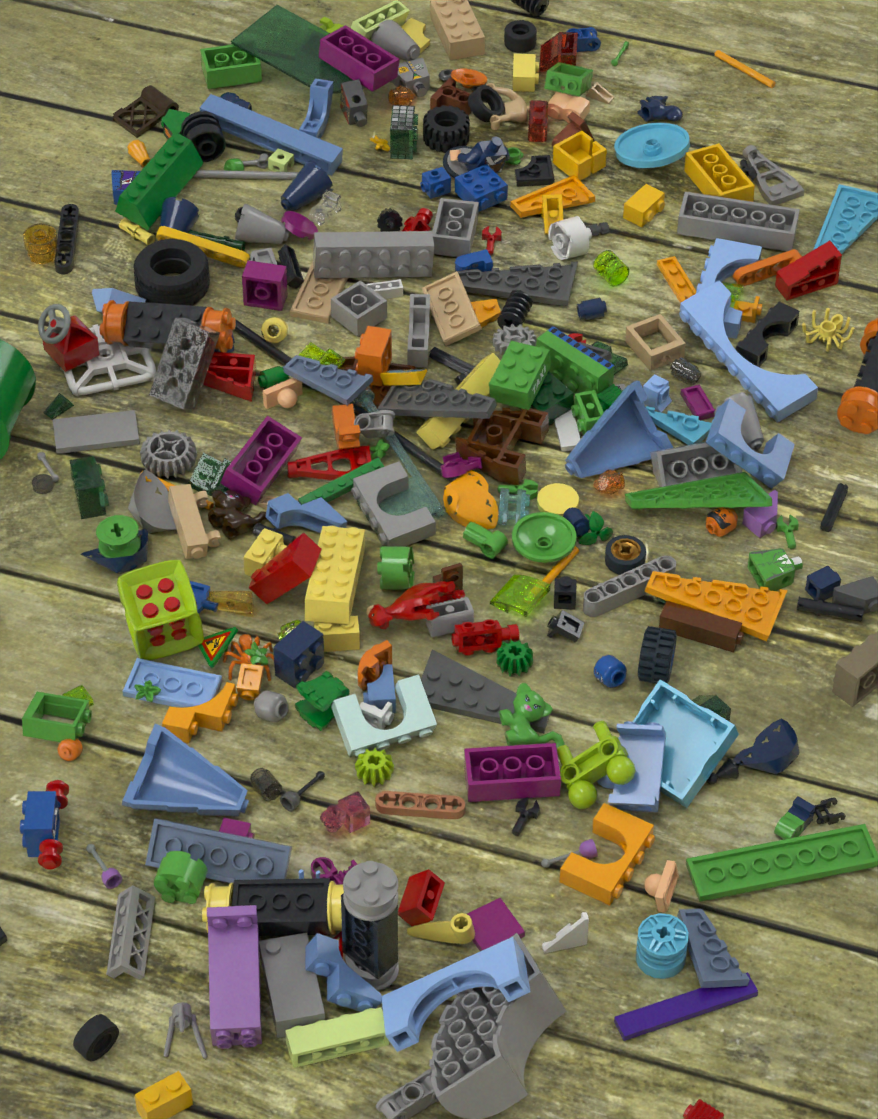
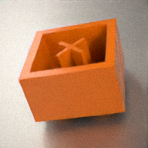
[355,326,392,386]

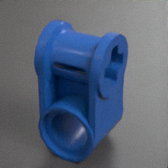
[565,27,601,53]

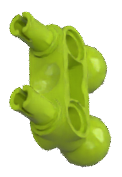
[557,721,636,809]

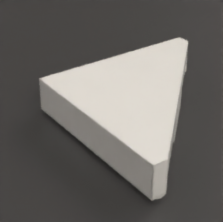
[542,912,589,954]

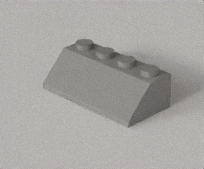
[650,442,742,487]

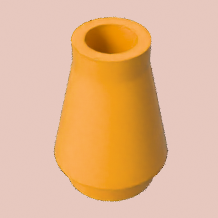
[127,140,151,167]

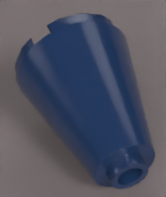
[280,161,333,211]
[160,197,200,233]

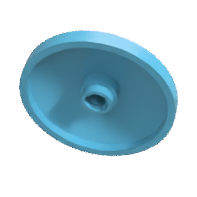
[614,123,690,168]

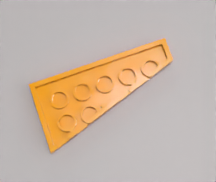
[644,571,788,642]

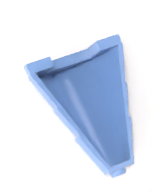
[565,381,673,478]
[122,724,249,816]

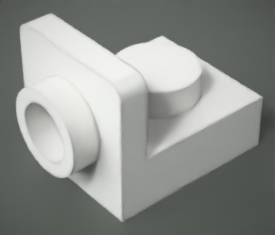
[359,702,394,730]

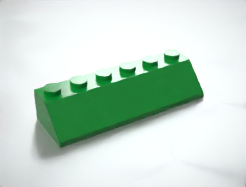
[115,132,204,230]

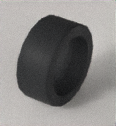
[468,85,504,122]

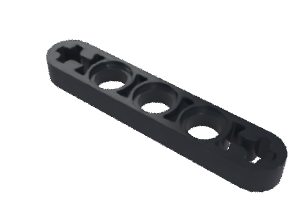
[54,204,80,275]

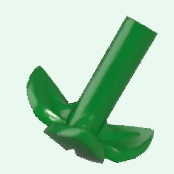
[578,511,613,545]

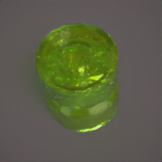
[593,250,630,287]

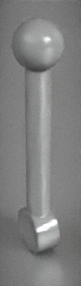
[37,452,59,482]

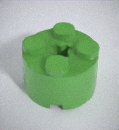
[377,546,415,590]
[154,851,208,904]

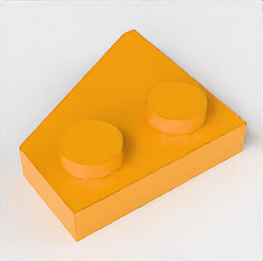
[471,299,501,328]

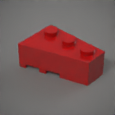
[192,351,257,402]
[249,532,322,604]

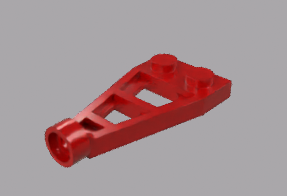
[287,446,371,480]

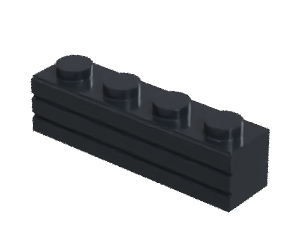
[278,244,304,289]

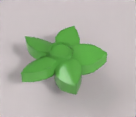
[370,438,390,460]
[244,641,268,665]
[134,680,161,702]

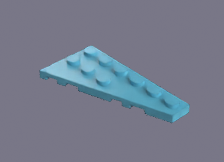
[813,184,878,254]

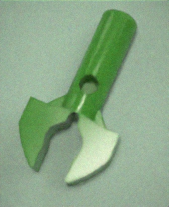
[498,479,538,501]
[776,515,799,549]

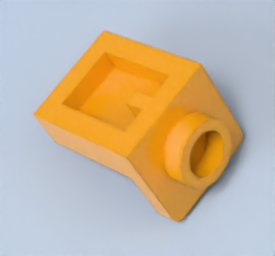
[734,296,763,323]
[236,663,264,700]

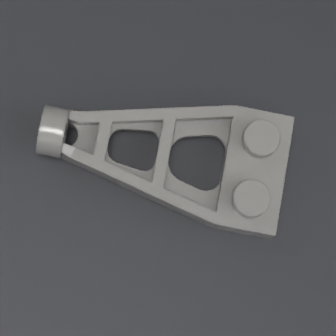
[742,145,804,205]

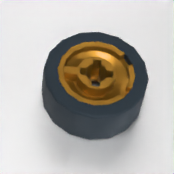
[605,535,646,575]

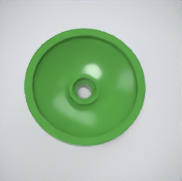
[512,512,576,563]

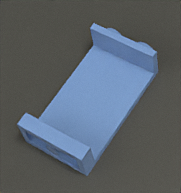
[608,721,666,812]

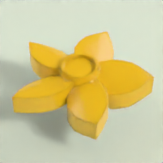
[370,135,391,151]

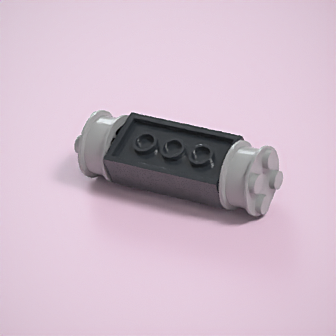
[341,861,399,991]

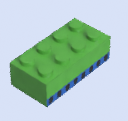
[536,327,614,395]

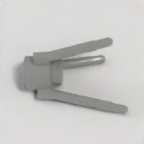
[164,1002,207,1059]

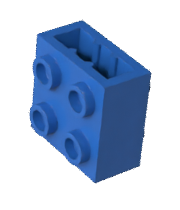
[455,164,508,212]

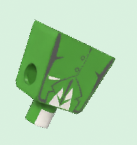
[747,548,803,591]

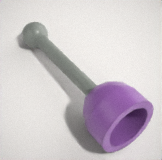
[541,839,598,868]
[86,844,122,889]

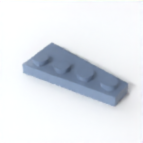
[283,355,373,406]
[677,909,750,988]

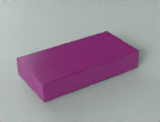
[680,384,715,421]

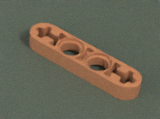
[375,791,465,819]

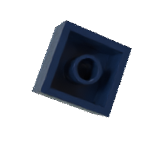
[273,621,324,688]

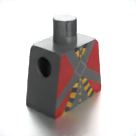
[340,79,368,127]

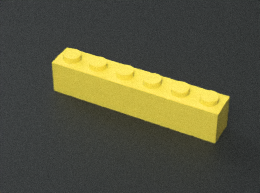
[416,353,500,450]

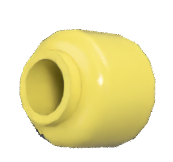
[261,317,288,343]

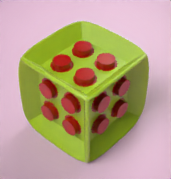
[117,560,204,660]

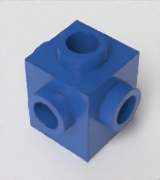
[420,167,451,199]

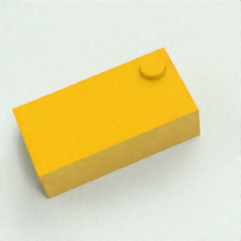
[684,143,755,202]

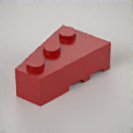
[775,240,842,301]

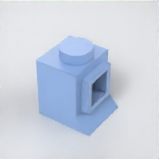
[643,374,672,413]

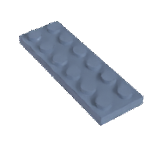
[145,818,292,883]

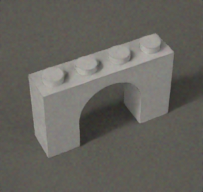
[351,461,436,546]

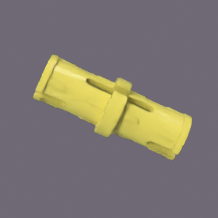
[119,218,156,245]

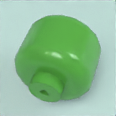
[224,158,244,171]

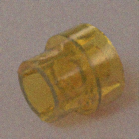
[23,223,58,264]

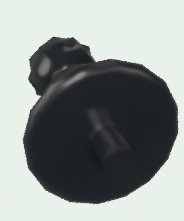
[707,758,739,785]

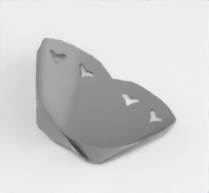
[128,470,176,534]

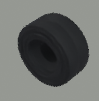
[73,1014,119,1062]

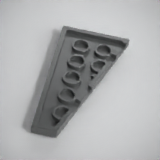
[378,379,497,419]

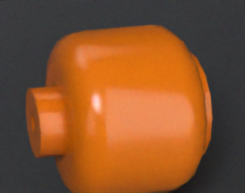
[57,738,83,761]

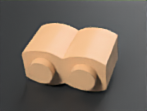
[547,91,590,123]

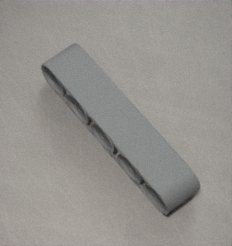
[583,555,676,617]

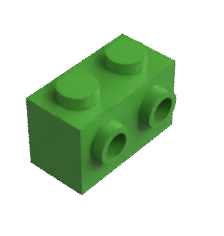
[571,390,604,435]

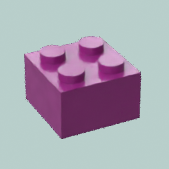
[242,260,288,311]

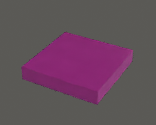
[467,898,525,951]

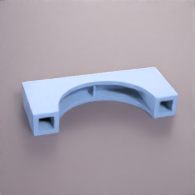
[690,238,762,339]
[381,937,531,1052]

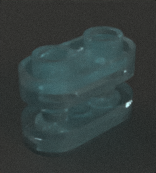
[498,488,530,525]

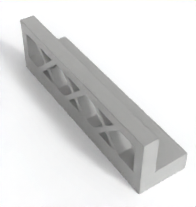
[106,885,155,980]

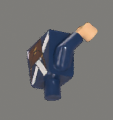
[450,137,510,173]

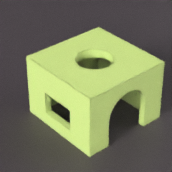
[268,148,294,172]

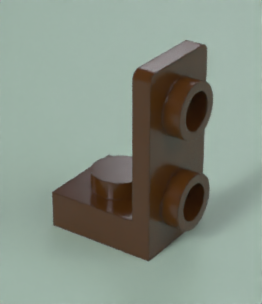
[433,563,463,593]

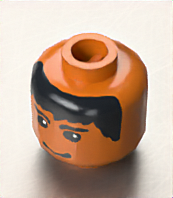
[706,507,738,537]

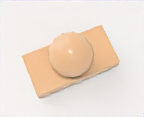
[263,378,303,409]
[644,860,679,913]

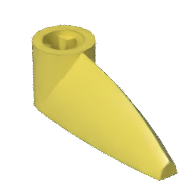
[407,913,475,944]

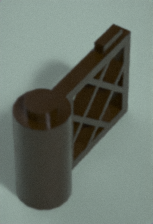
[113,85,179,138]

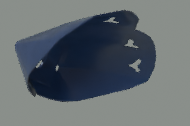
[80,529,148,574]
[733,718,800,774]

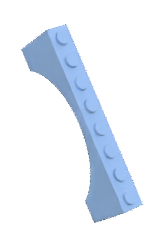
[679,280,818,423]

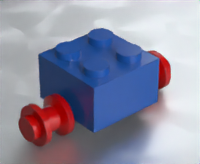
[20,780,69,870]

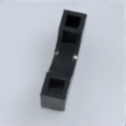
[735,301,800,367]

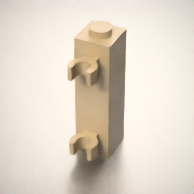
[168,484,221,559]

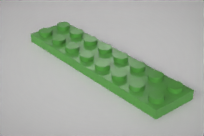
[686,824,878,902]

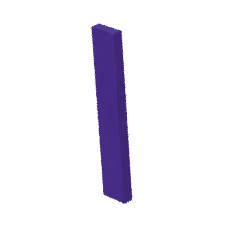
[614,972,758,1041]

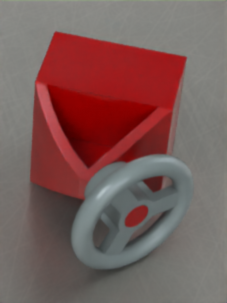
[38,304,100,372]

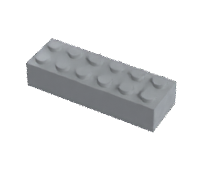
[677,192,800,251]
[313,231,434,278]

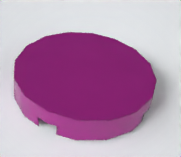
[281,211,318,240]

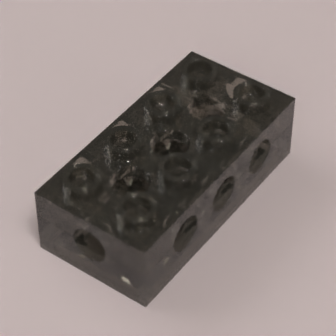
[149,318,220,410]

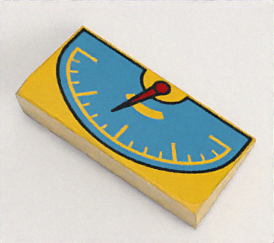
[380,369,427,386]

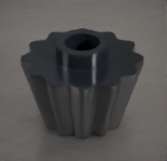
[377,208,403,232]

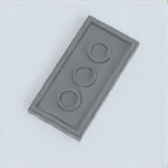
[53,410,139,454]

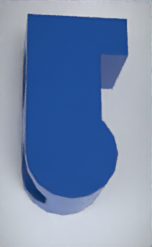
[455,249,493,272]

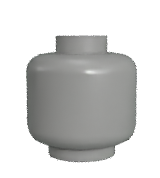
[254,690,289,722]

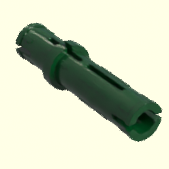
[188,230,246,251]

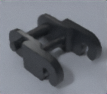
[814,797,846,825]

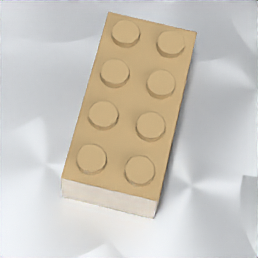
[430,0,485,60]

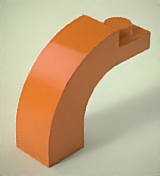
[332,404,360,450]

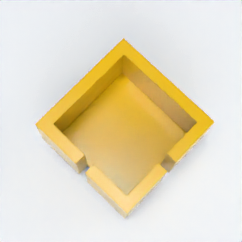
[553,130,607,181]

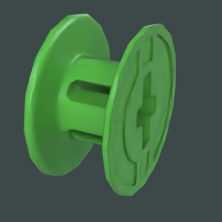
[96,515,141,558]

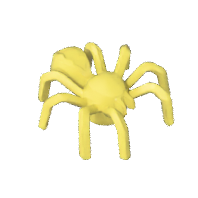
[802,308,855,352]

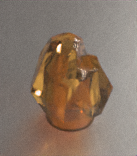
[388,85,416,108]
[593,469,625,495]

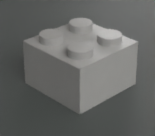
[331,280,387,337]

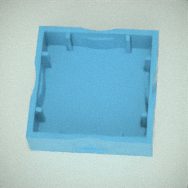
[610,680,739,808]

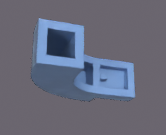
[299,78,333,138]

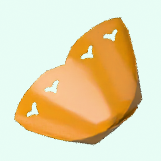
[443,470,499,530]

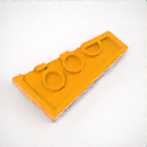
[510,175,596,218]

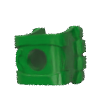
[295,671,350,731]

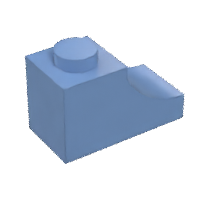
[363,664,396,713]

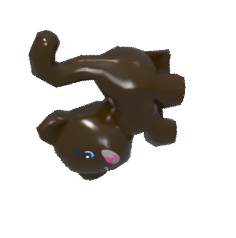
[208,490,273,539]

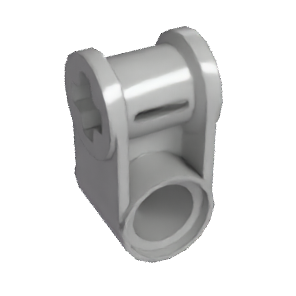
[354,410,395,439]

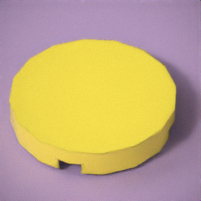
[537,483,579,517]

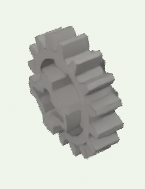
[493,324,536,355]

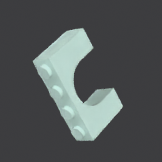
[331,675,437,757]

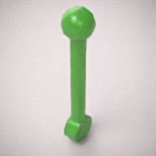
[611,41,629,66]

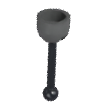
[280,771,325,811]

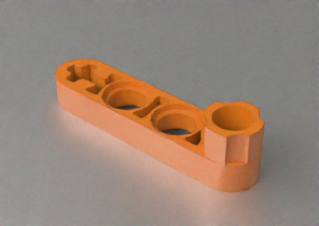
[733,249,802,287]

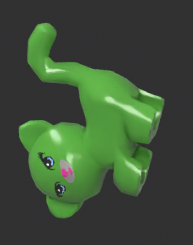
[499,683,565,748]

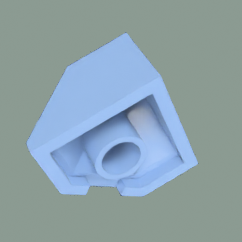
[92,288,146,313]

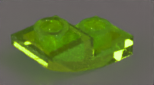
[723,282,744,302]

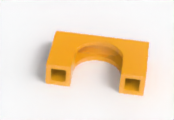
[560,803,655,906]

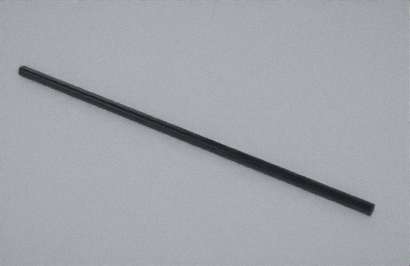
[234,320,459,482]

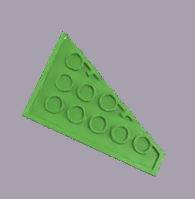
[625,472,772,509]

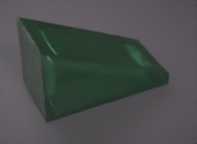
[43,393,74,420]

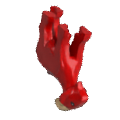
[366,581,465,630]

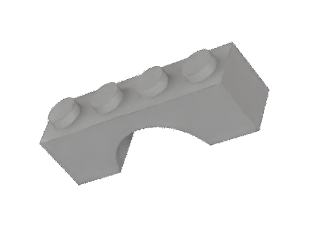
[407,294,430,368]

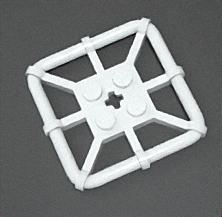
[60,324,157,396]

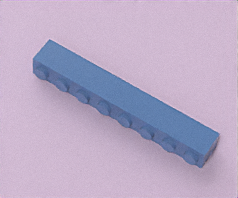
[200,94,343,176]

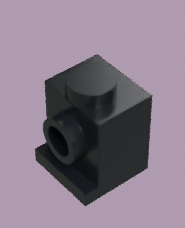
[554,576,577,610]

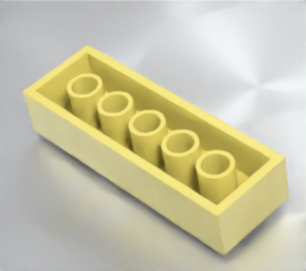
[305,526,365,624]

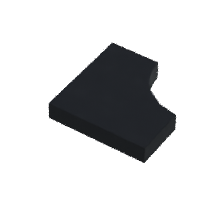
[515,155,555,187]

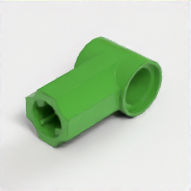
[463,522,508,558]

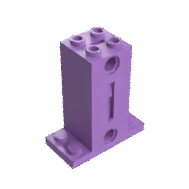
[207,905,262,1049]

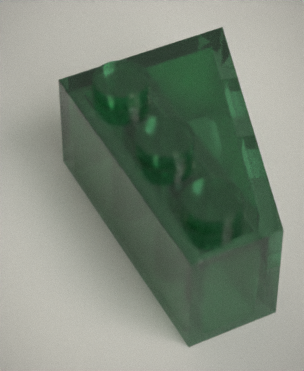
[69,456,109,519]

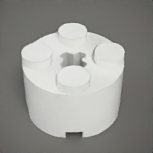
[548,216,592,260]

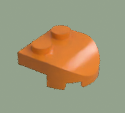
[358,640,392,691]

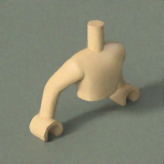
[487,83,539,130]

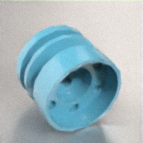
[636,913,689,979]

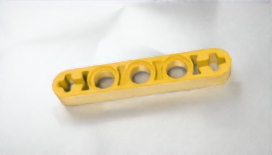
[156,226,250,268]

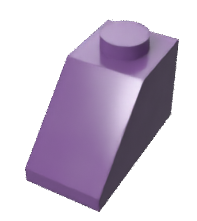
[742,490,778,538]

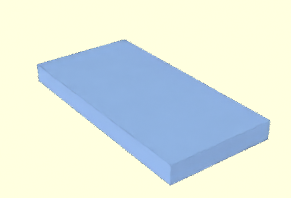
[123,658,222,708]

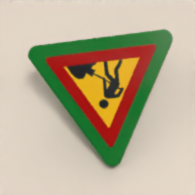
[198,627,238,668]

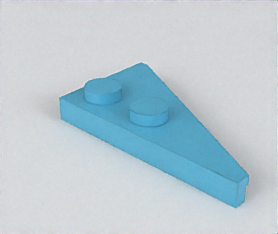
[646,406,714,445]

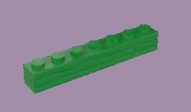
[298,457,384,505]

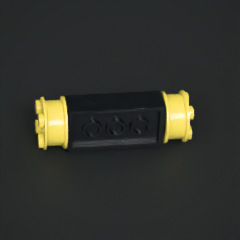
[202,878,344,936]

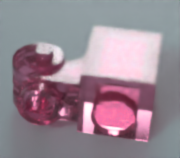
[320,791,370,833]

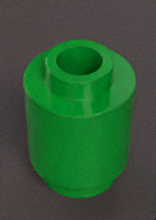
[258,366,289,390]

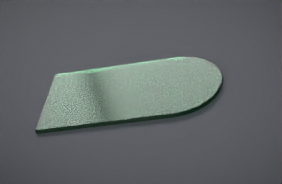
[231,5,353,94]

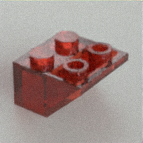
[539,32,578,72]

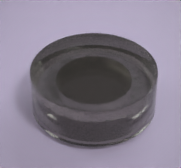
[32,474,54,494]

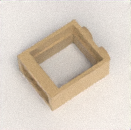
[625,314,686,371]

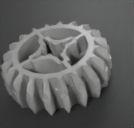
[140,429,197,479]

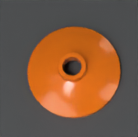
[451,68,487,89]

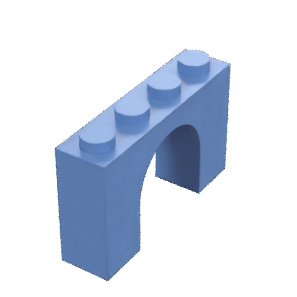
[706,398,795,489]

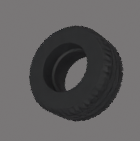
[133,239,210,306]

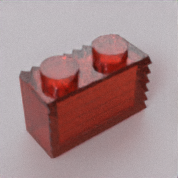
[528,100,548,142]

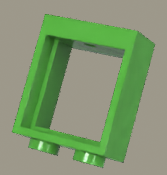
[544,62,593,97]
[22,691,92,742]

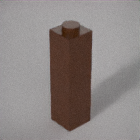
[659,601,744,653]

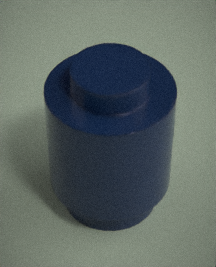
[577,297,607,321]
[563,507,590,537]

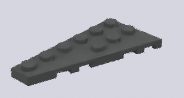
[455,261,578,307]
[421,649,550,734]

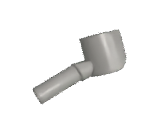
[242,153,269,169]

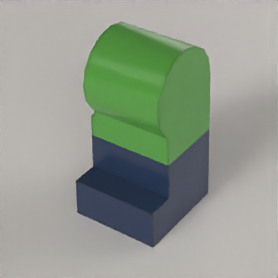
[774,796,815,839]

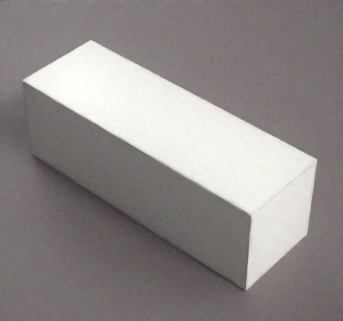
[366,279,403,299]

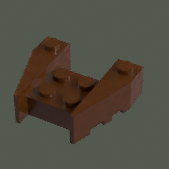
[455,408,549,485]

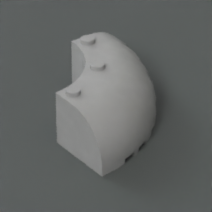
[429,933,567,1119]

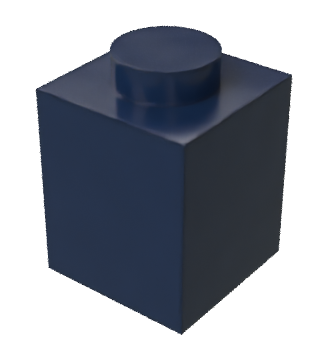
[805,566,841,601]

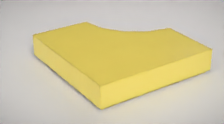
[401,18,430,53]

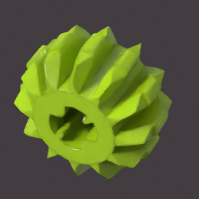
[355,747,394,787]

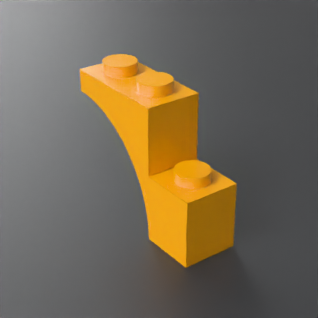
[162,682,239,743]

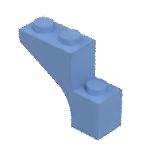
[266,493,347,533]
[305,933,382,1012]

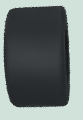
[504,20,537,53]

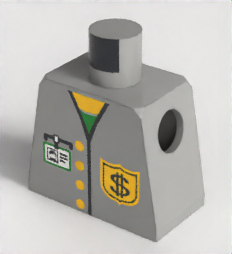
[391,58,430,97]

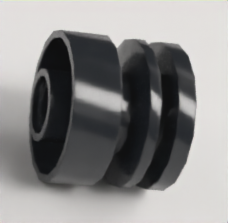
[181,111,226,162]

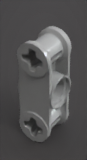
[376,1069,439,1119]

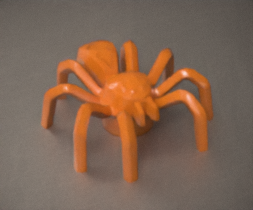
[223,634,274,681]

